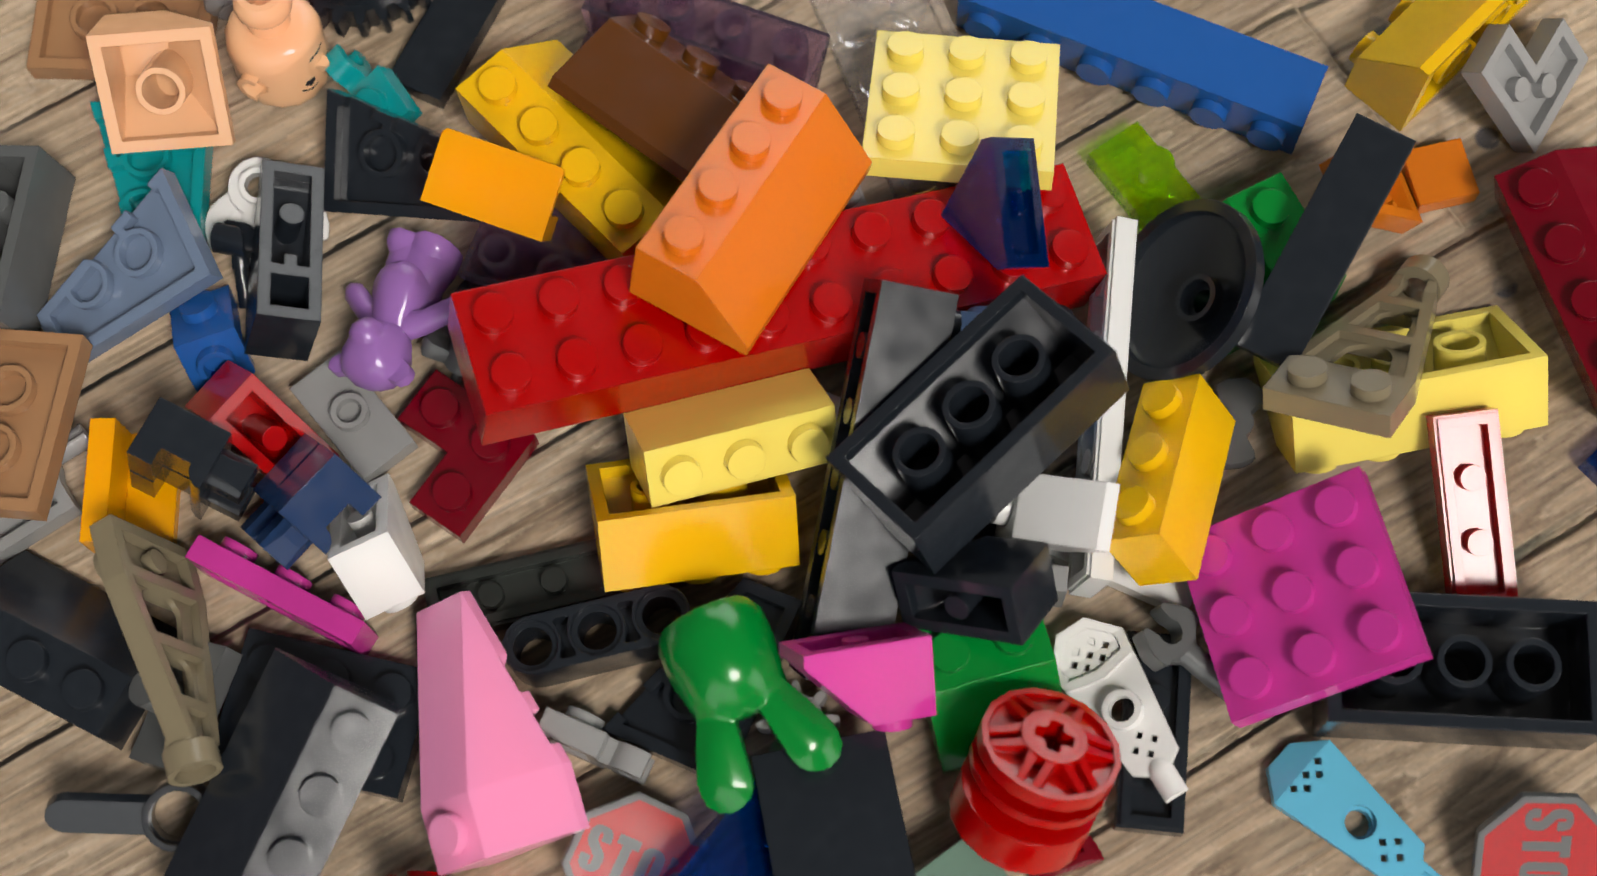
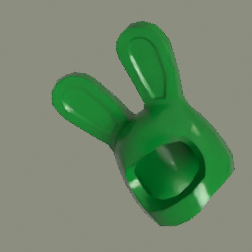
[658,595,843,813]

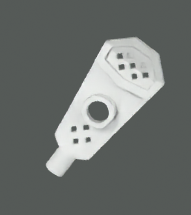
[1054,617,1189,804]

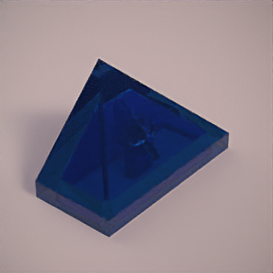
[941,137,1049,270]

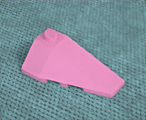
[416,591,590,876]

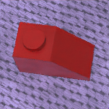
[184,360,339,476]

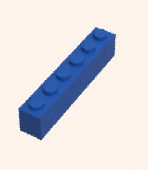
[956,0,1329,155]

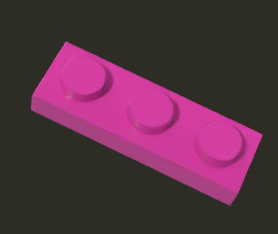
[185,534,378,656]

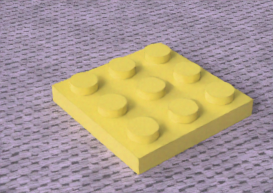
[862,30,1060,191]

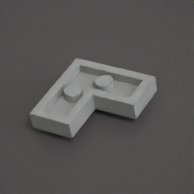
[1461,18,1589,153]

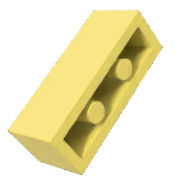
[623,368,836,508]

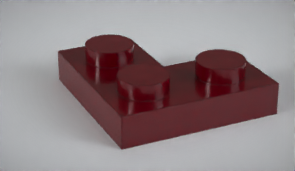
[398,370,539,543]

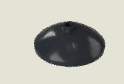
[1128,199,1265,382]

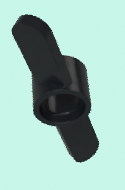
[44,781,207,852]

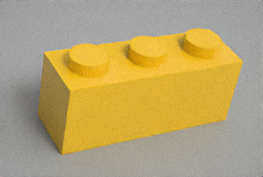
[1110,374,1236,586]

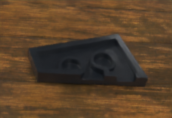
[324,88,485,223]
[602,577,801,774]

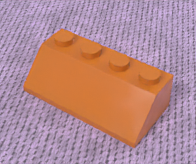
[629,63,872,356]

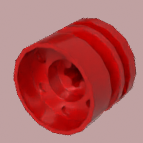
[949,687,1122,875]

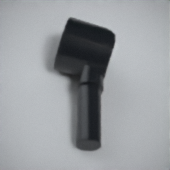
[210,220,254,309]

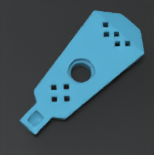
[1265,740,1441,876]

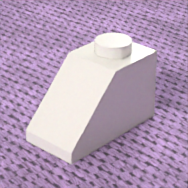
[328,473,425,620]
[990,474,1120,553]

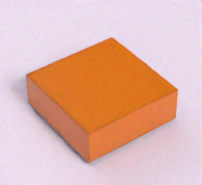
[1402,138,1480,214]

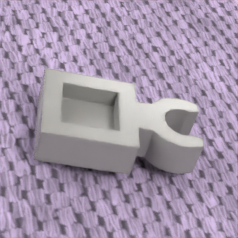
[539,706,655,785]

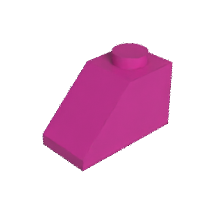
[779,622,937,732]

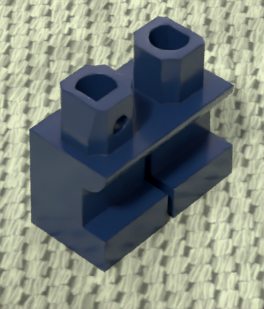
[240,433,381,570]

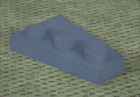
[37,168,223,363]

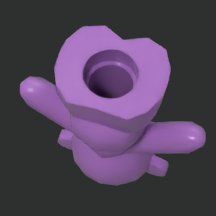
[328,227,464,392]

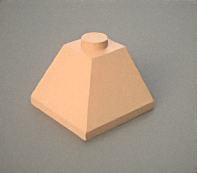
[85,10,236,154]

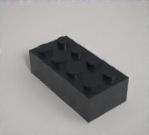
[1312,592,1597,750]

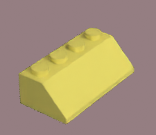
[1253,305,1548,474]

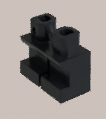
[126,397,258,522]

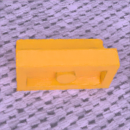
[420,128,565,242]
[79,418,181,554]

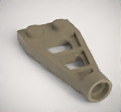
[1263,254,1450,438]
[89,514,223,787]

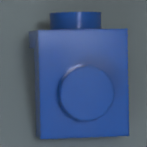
[170,285,255,392]

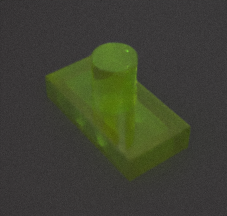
[1086,121,1202,230]

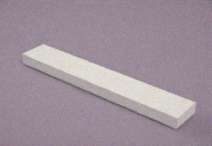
[1067,216,1138,598]

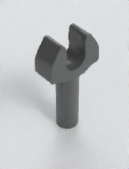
[1132,602,1225,702]

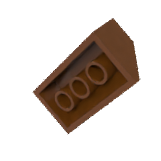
[548,12,753,182]

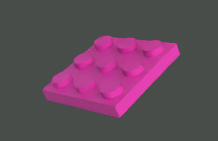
[1187,466,1433,728]

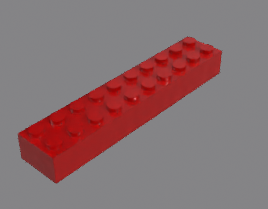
[448,163,1107,446]

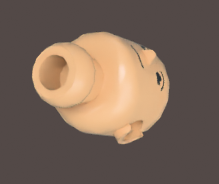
[224,0,330,108]

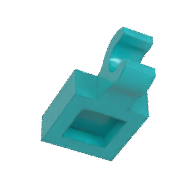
[326,44,423,122]

